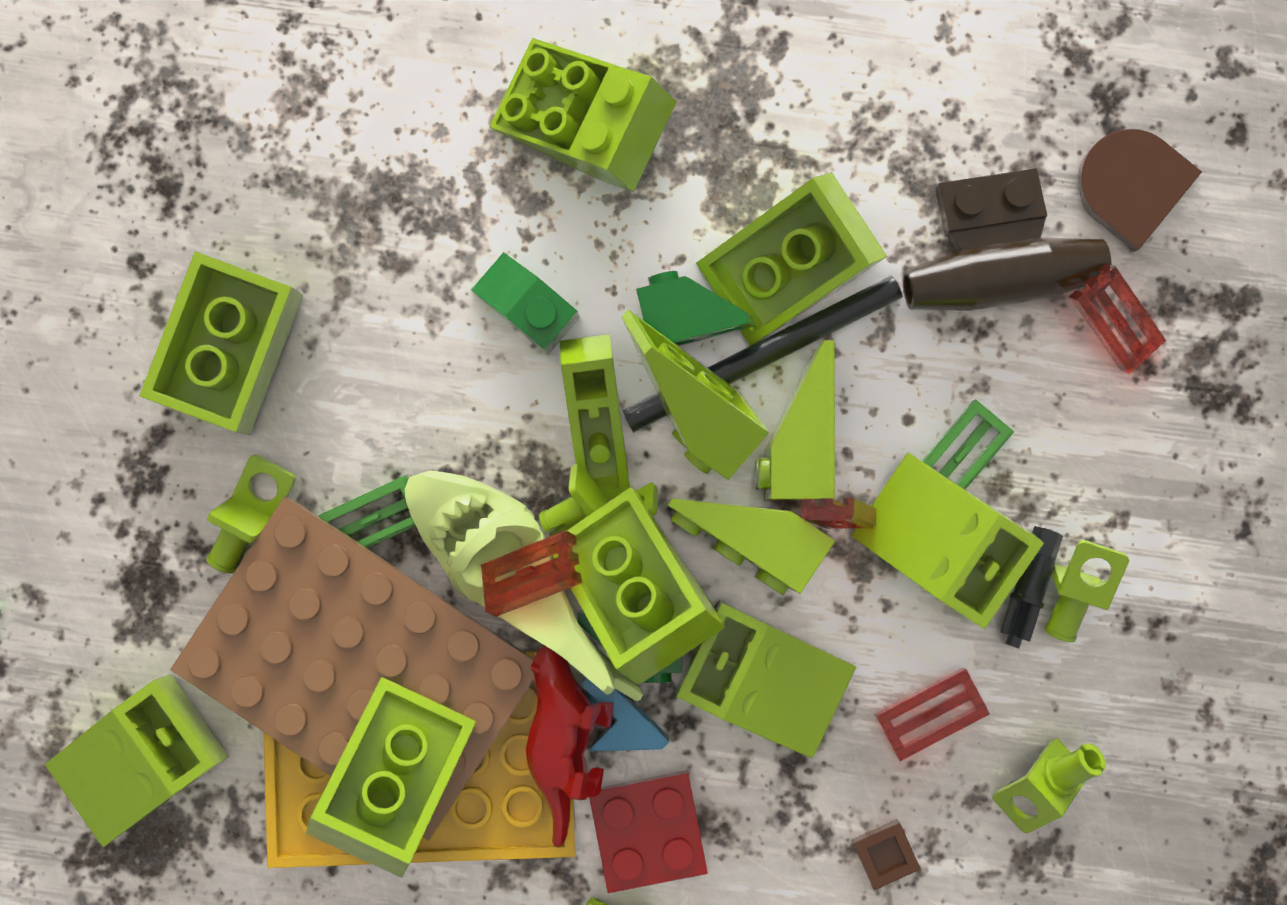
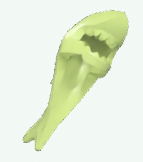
[405,470,643,701]

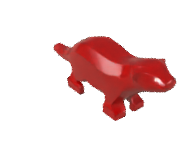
[525,645,614,848]

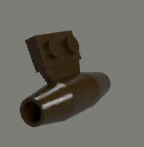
[902,168,1112,311]

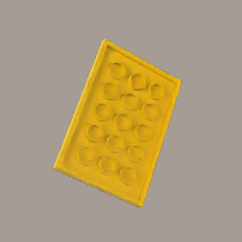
[263,651,576,868]

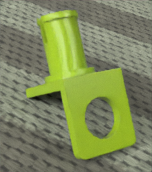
[206,454,296,573]
[539,463,658,540]
[1044,540,1129,643]
[992,738,1106,833]

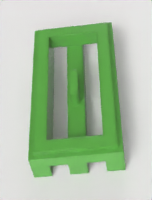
[922,399,1014,490]
[318,475,416,549]

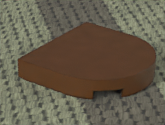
[1079,129,1202,252]

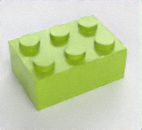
[139,251,303,436]

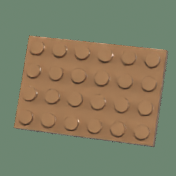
[170,497,535,841]

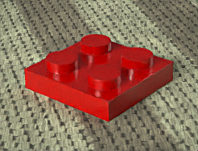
[589,770,708,893]

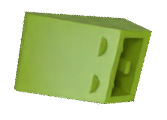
[489,38,677,192]
[851,452,1044,630]
[667,499,835,596]
[675,600,856,759]
[44,674,229,847]

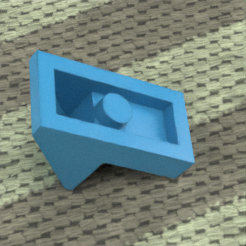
[581,677,669,751]

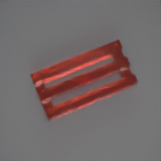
[1069,263,1167,374]
[801,498,876,529]
[481,530,582,617]
[874,668,990,761]

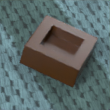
[851,819,921,890]

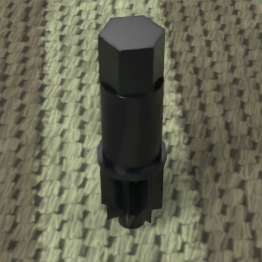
[1000,526,1063,649]

